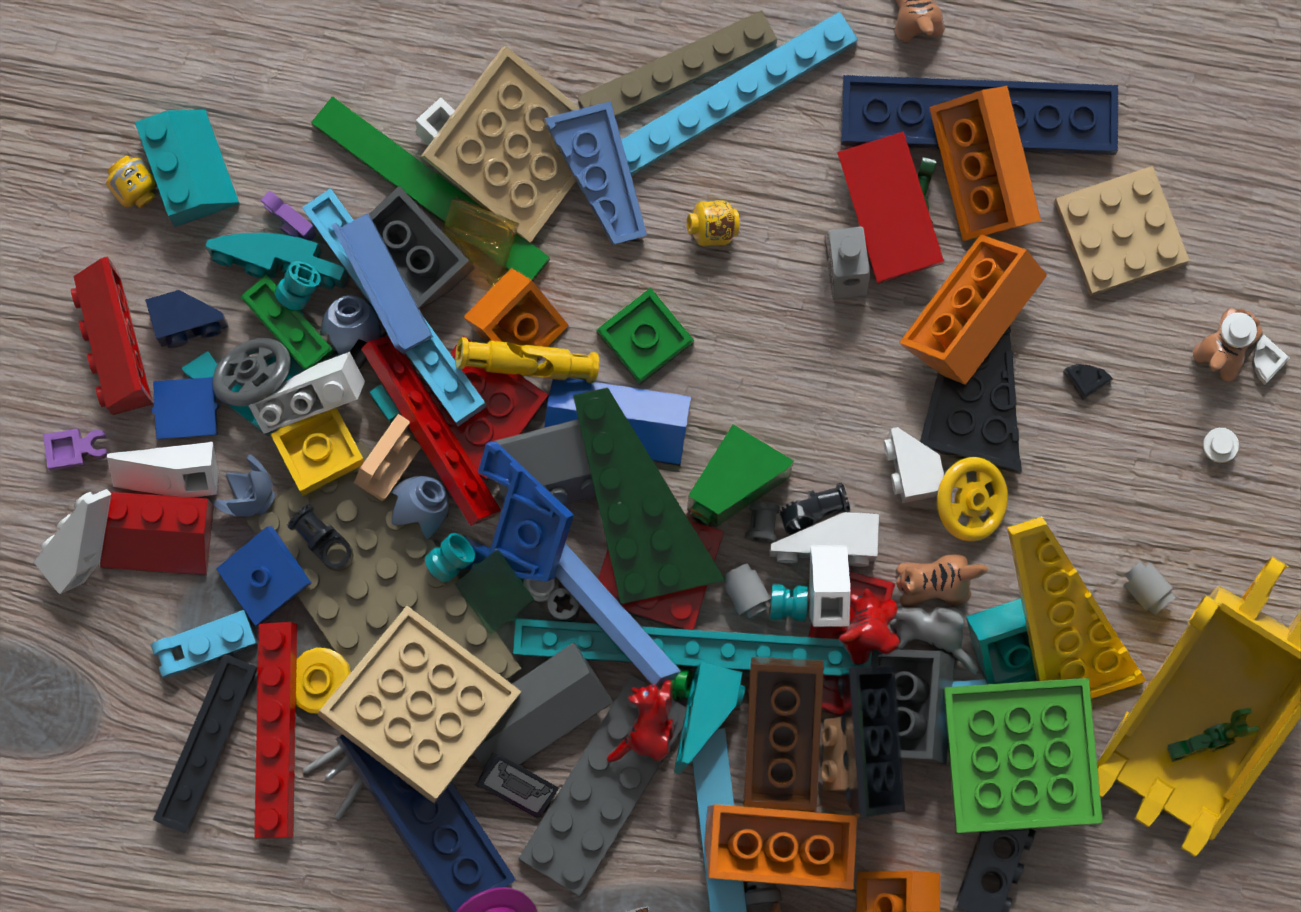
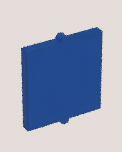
[151,377,220,439]

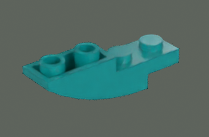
[205,233,349,290]

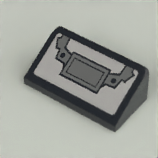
[476,753,559,818]

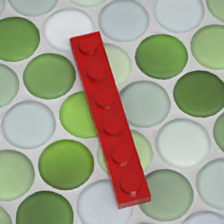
[361,336,502,526]
[254,622,297,839]

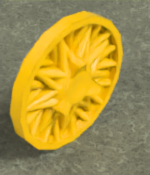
[296,648,351,714]

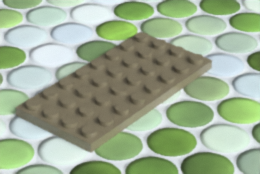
[245,440,522,680]

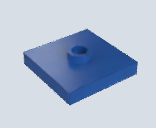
[216,526,312,626]

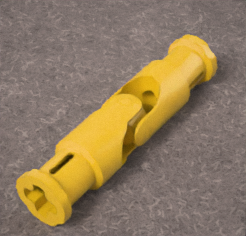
[455,337,599,384]

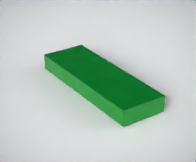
[240,274,334,371]

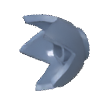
[320,296,380,355]
[213,454,275,517]
[390,476,449,540]

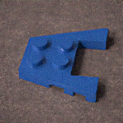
[459,441,574,582]

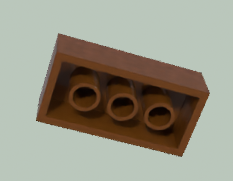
[744,657,824,811]

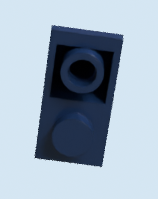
[146,290,229,348]

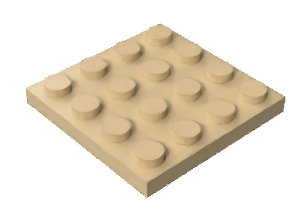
[421,46,580,243]
[318,606,521,803]

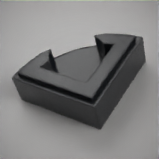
[1063,364,1113,400]

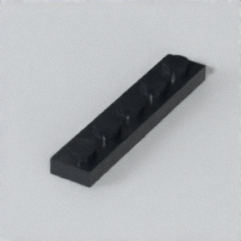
[153,654,258,834]

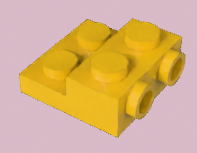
[270,408,365,496]

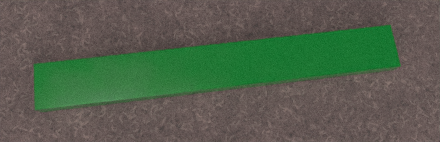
[311,96,550,281]

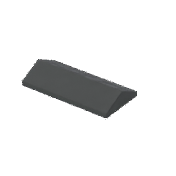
[474,643,614,768]

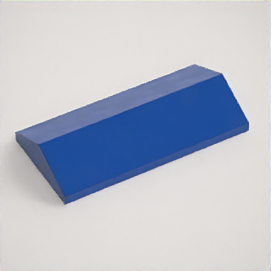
[544,378,691,466]

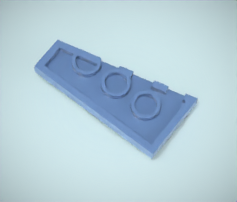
[543,101,647,245]

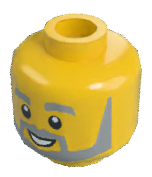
[106,155,157,209]

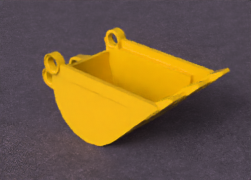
[1097,556,1301,857]

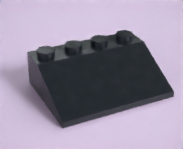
[838,666,905,817]

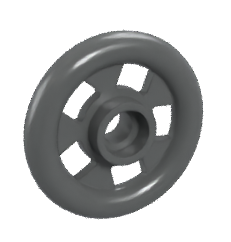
[212,338,290,406]

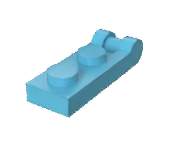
[151,610,258,679]

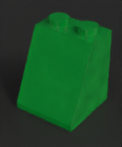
[687,424,794,526]

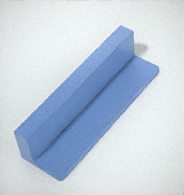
[331,213,434,354]

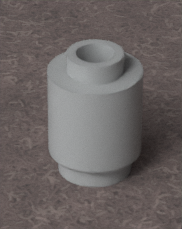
[1124,561,1176,615]
[723,563,771,619]

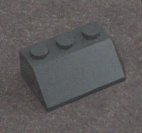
[369,186,475,309]
[488,419,596,505]
[871,649,954,765]

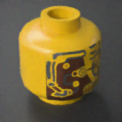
[686,200,740,246]

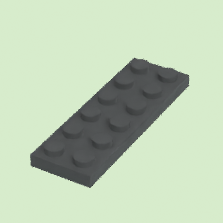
[518,674,686,897]

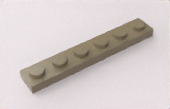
[578,10,777,119]

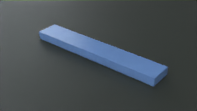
[555,543,681,686]

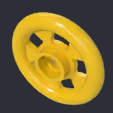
[937,457,1008,542]

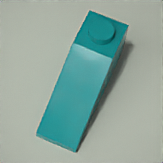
[674,662,745,774]

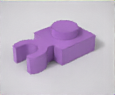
[260,190,317,241]
[43,429,109,471]

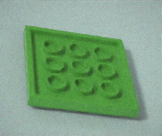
[943,678,1103,834]

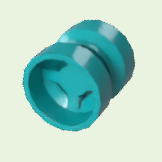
[275,261,321,310]
[425,533,475,582]
[770,584,808,622]

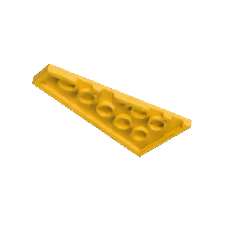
[1007,517,1147,699]

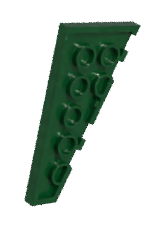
[573,387,725,604]

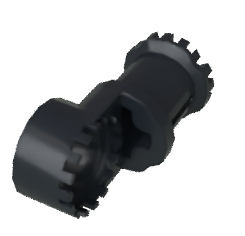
[780,483,850,535]
[287,504,354,571]

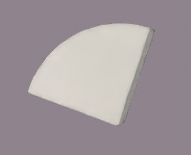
[1253,335,1290,385]

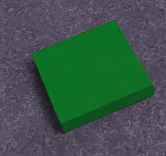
[596,288,694,385]

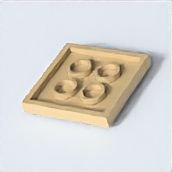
[1054,166,1190,296]

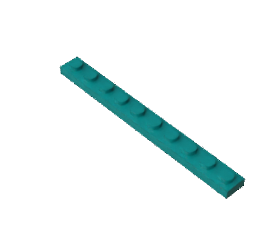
[513,619,872,677]

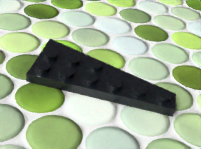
[920,326,1022,474]

